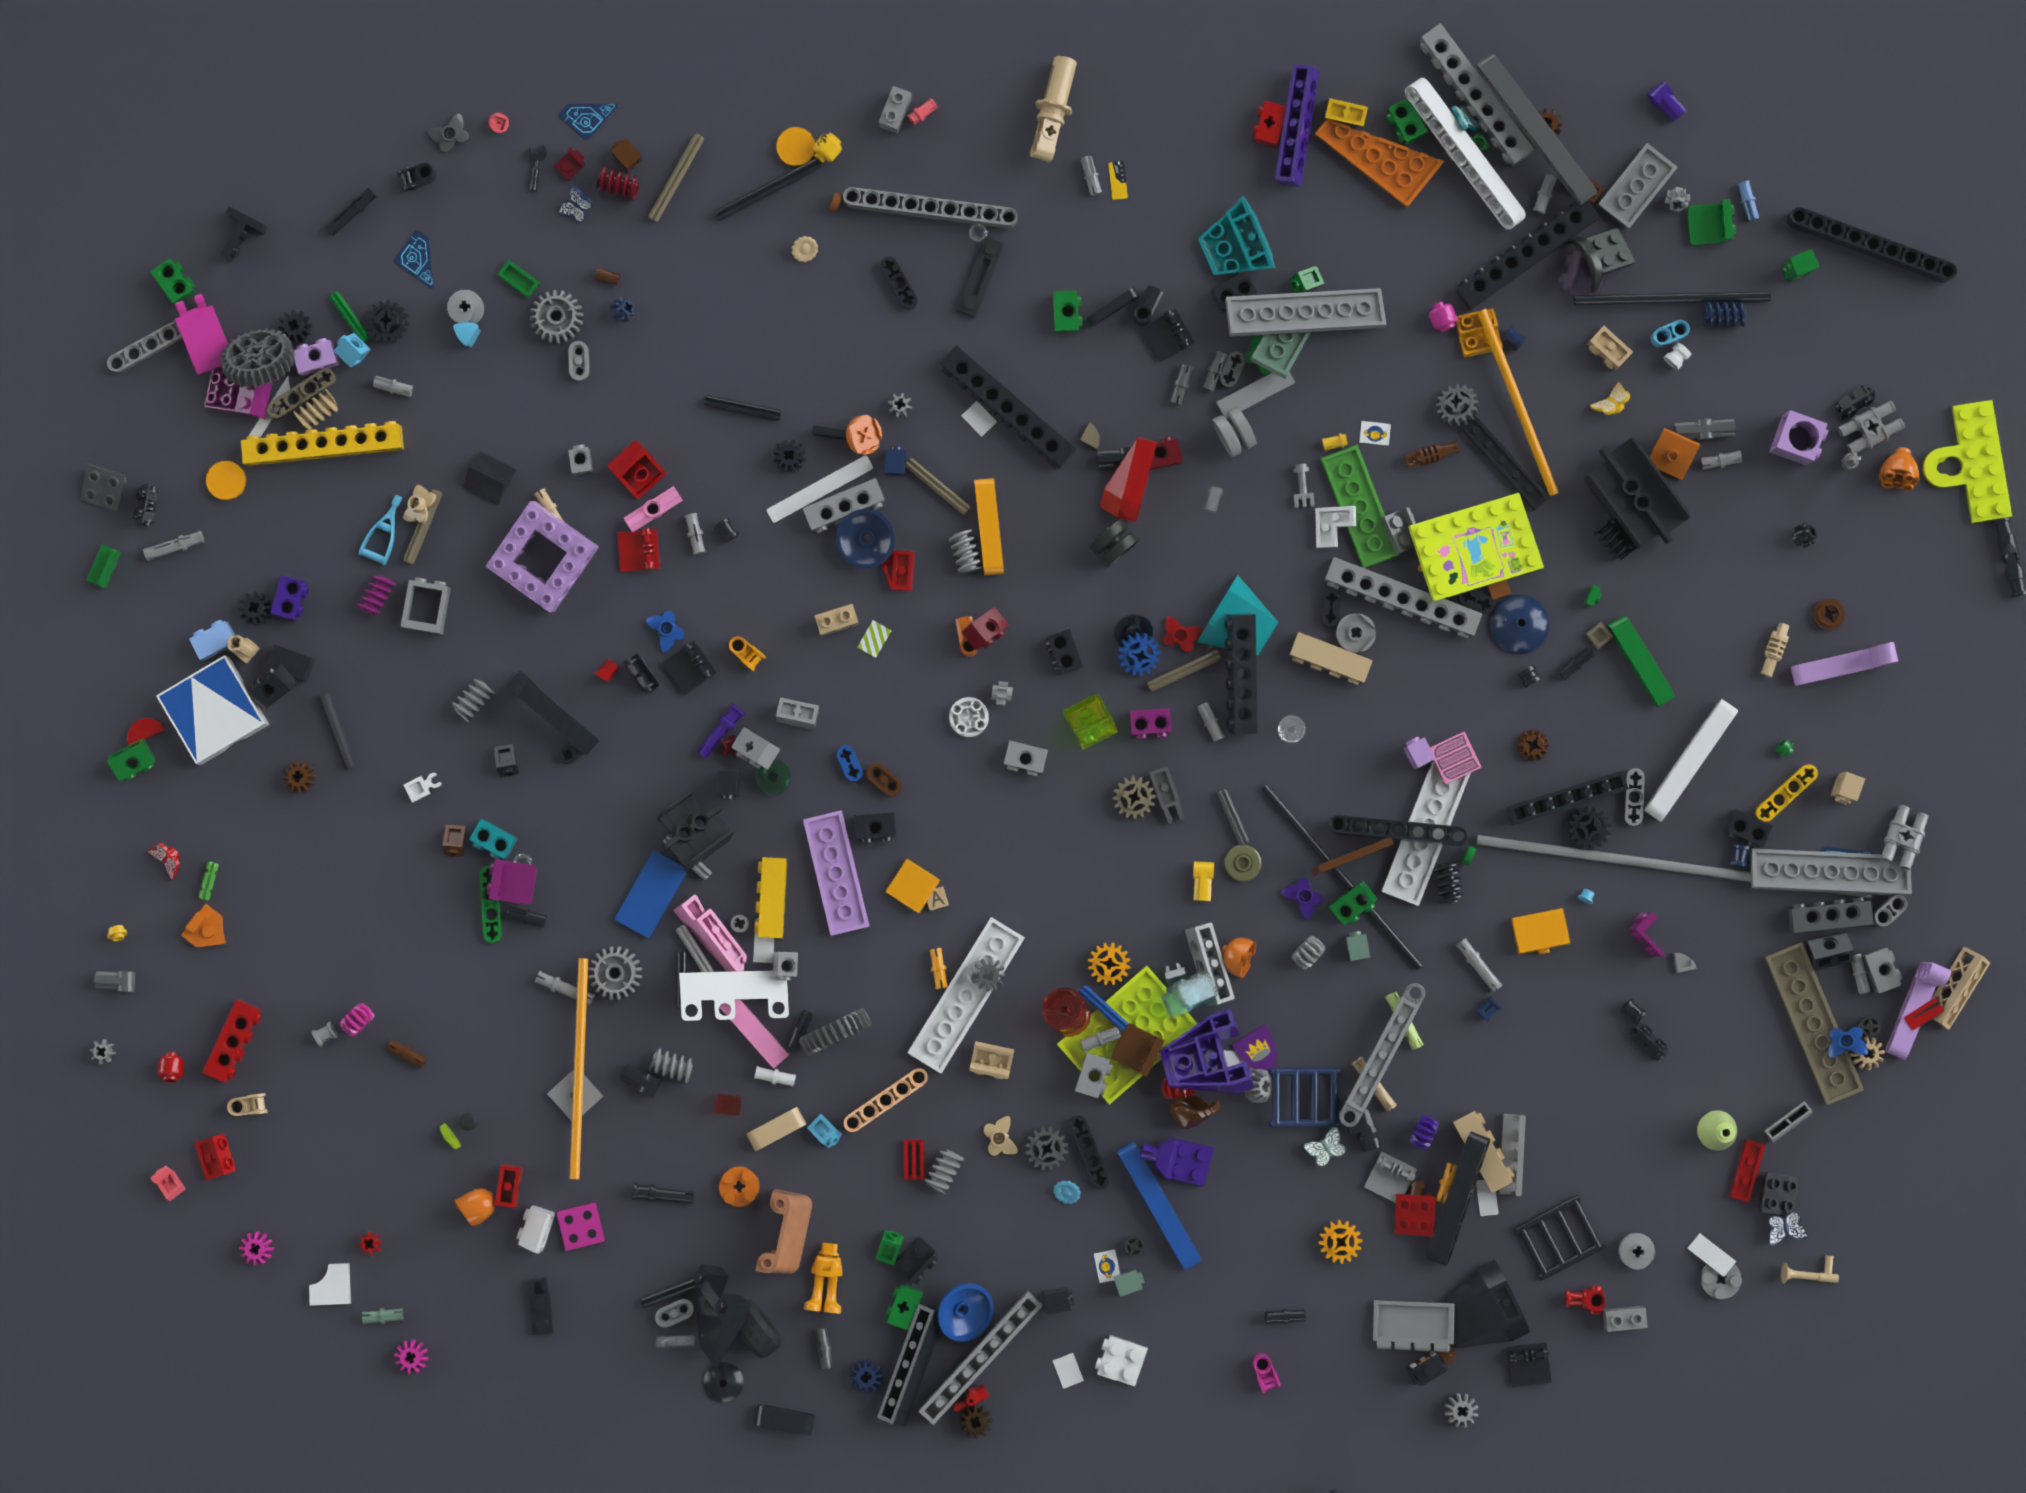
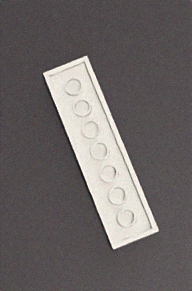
[1381,760,1471,906]
[908,917,1025,1074]

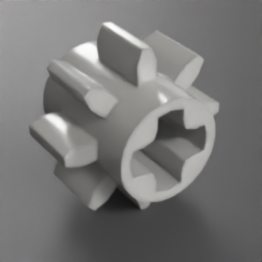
[1665,187,1690,212]
[888,393,912,418]
[991,681,1013,706]
[89,1039,116,1064]

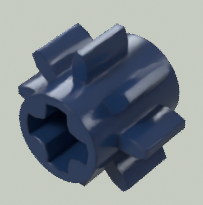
[610,297,634,323]

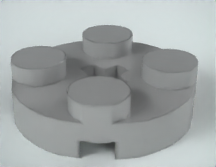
[1336,613,1376,653]
[1701,1264,1742,1300]

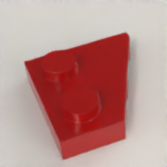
[882,550,915,591]

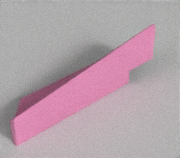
[673,894,747,972]

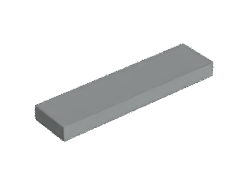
[1216,371,1295,419]

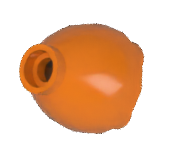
[1879,447,1919,491]

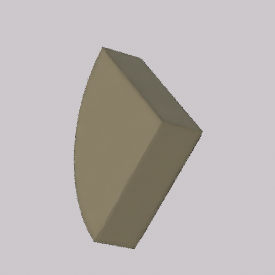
[1080,422,1100,450]

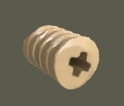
[293,389,338,430]

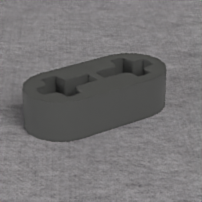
[1220,351,1245,389]

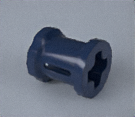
[1501,326,1527,352]
[1730,845,1751,867]
[1475,996,1502,1022]

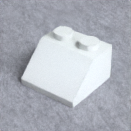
[517,1205,556,1254]

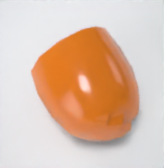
[454,1188,495,1227]

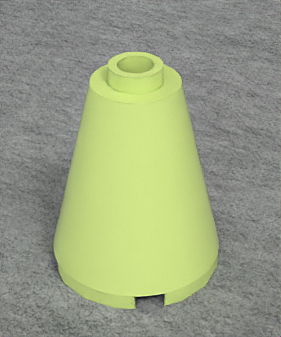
[1697,1111,1737,1151]

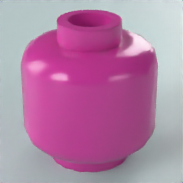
[1429,301,1457,333]

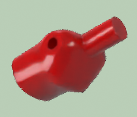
[953,1384,989,1412]

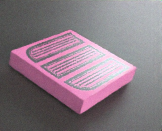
[1430,731,1482,784]

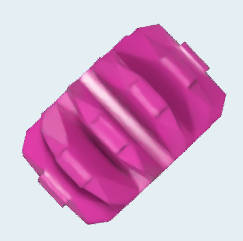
[340,1003,374,1036]
[239,1231,274,1266]
[394,1339,429,1374]

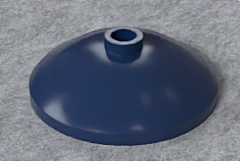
[836,509,895,569]
[1489,595,1549,654]

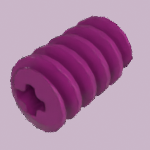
[356,574,397,617]

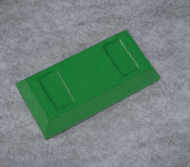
[497,259,540,299]

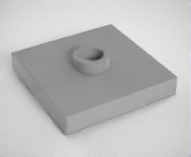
[547,1070,604,1121]

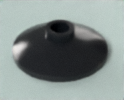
[1114,614,1153,647]
[704,1362,744,1402]

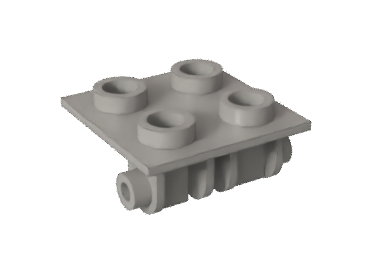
[1364,1151,1417,1203]

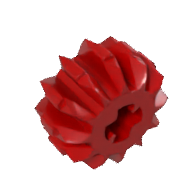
[1161,1078,1195,1099]

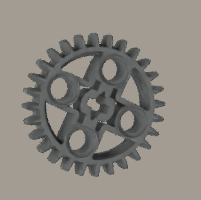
[220,328,295,388]
[799,1008,871,1056]

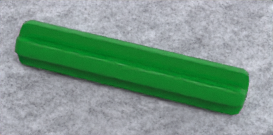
[329,291,370,343]

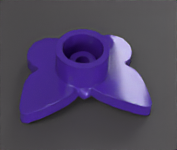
[1281,878,1323,920]

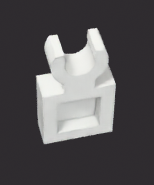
[404,773,442,803]

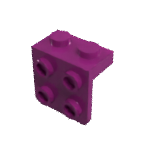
[487,859,537,905]
[1629,912,1665,958]

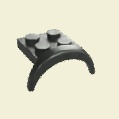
[1567,228,1635,293]

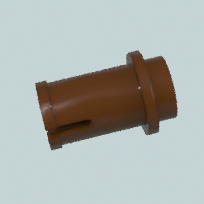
[594,267,620,286]
[1410,1179,1426,1196]

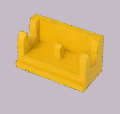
[1325,98,1368,127]

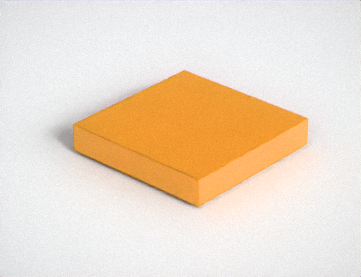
[886,859,941,913]

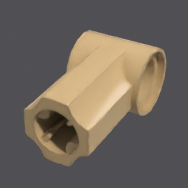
[227,635,260,664]

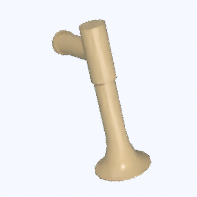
[1781,1255,1839,1284]

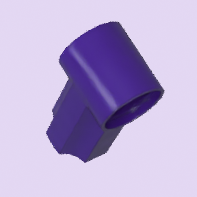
[1647,81,1686,123]

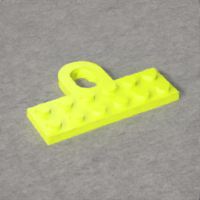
[1922,400,2012,523]

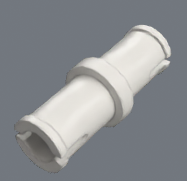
[754,1066,796,1087]

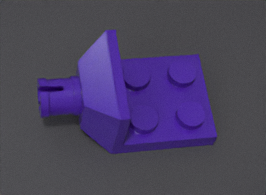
[1139,1137,1214,1186]

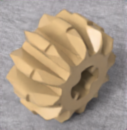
[1850,1036,1885,1070]

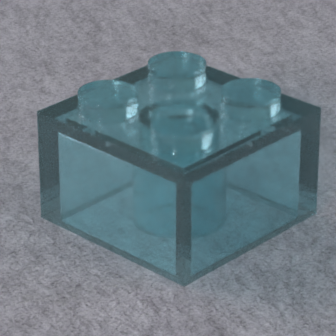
[1161,972,1219,1018]

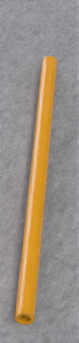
[1477,309,1559,496]

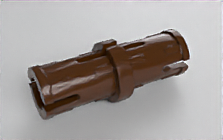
[386,1039,427,1069]

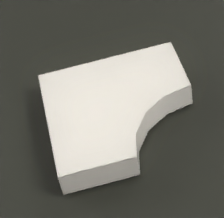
[309,1263,351,1305]

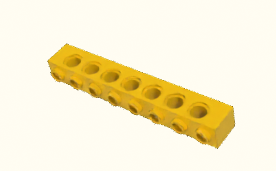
[241,421,404,466]

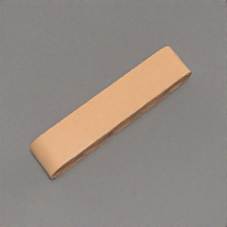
[844,1068,928,1132]

